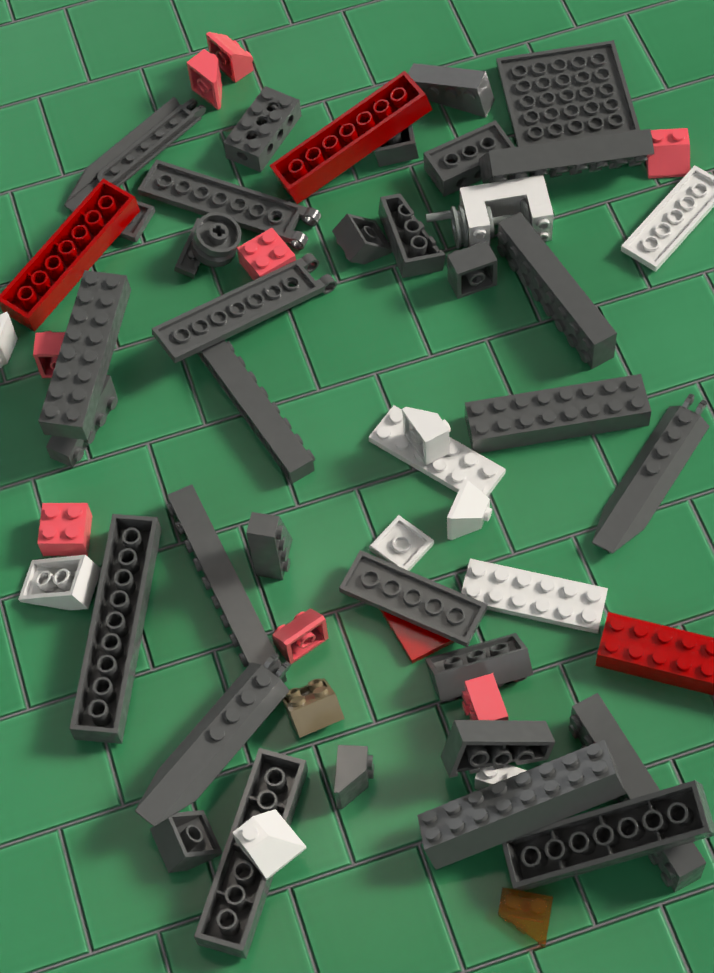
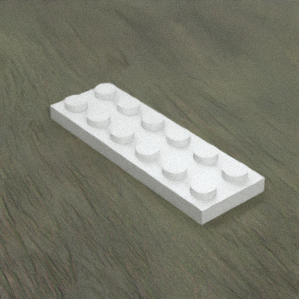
[621,165,714,272]
[368,405,506,497]
[461,559,608,634]

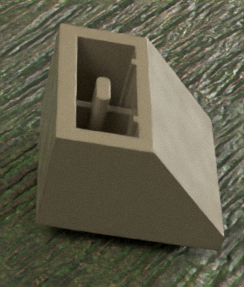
[282,678,345,738]

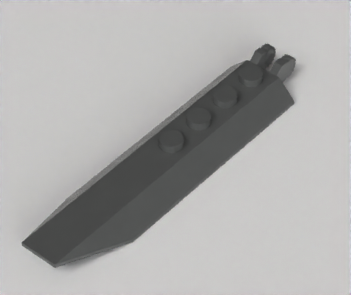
[64,97,206,212]
[592,394,709,554]
[135,652,291,827]

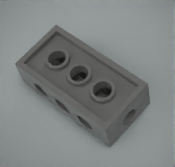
[223,86,302,172]
[423,120,515,197]

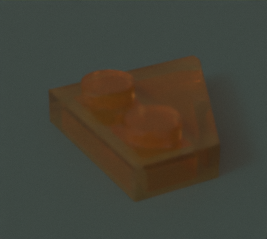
[498,887,553,948]

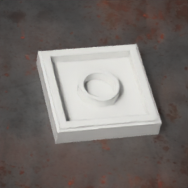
[369,515,434,571]

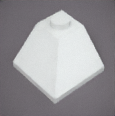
[447,479,492,540]
[232,809,307,880]

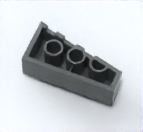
[375,84,419,167]
[46,375,118,468]
[246,512,293,580]

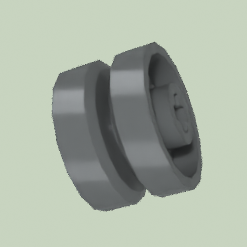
[191,212,242,267]

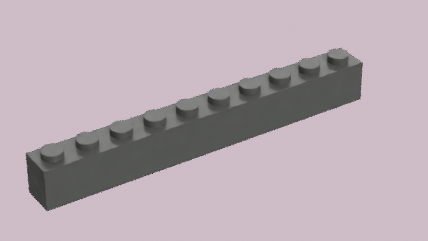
[195,306,315,484]
[166,484,287,683]

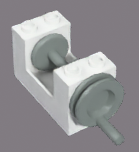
[425,175,554,248]

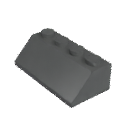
[425,633,533,701]

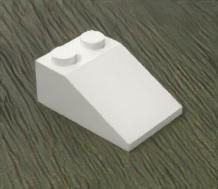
[18,555,101,611]

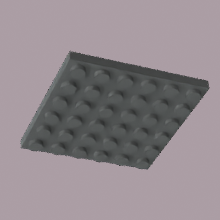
[496,40,640,147]

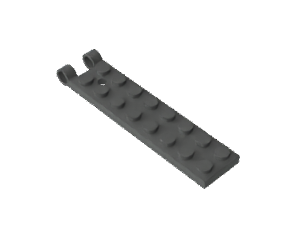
[138,159,321,250]
[152,253,337,363]

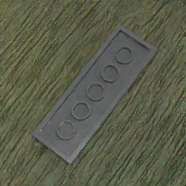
[339,550,488,647]

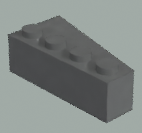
[408,63,495,118]
[378,194,446,278]
[441,720,555,778]

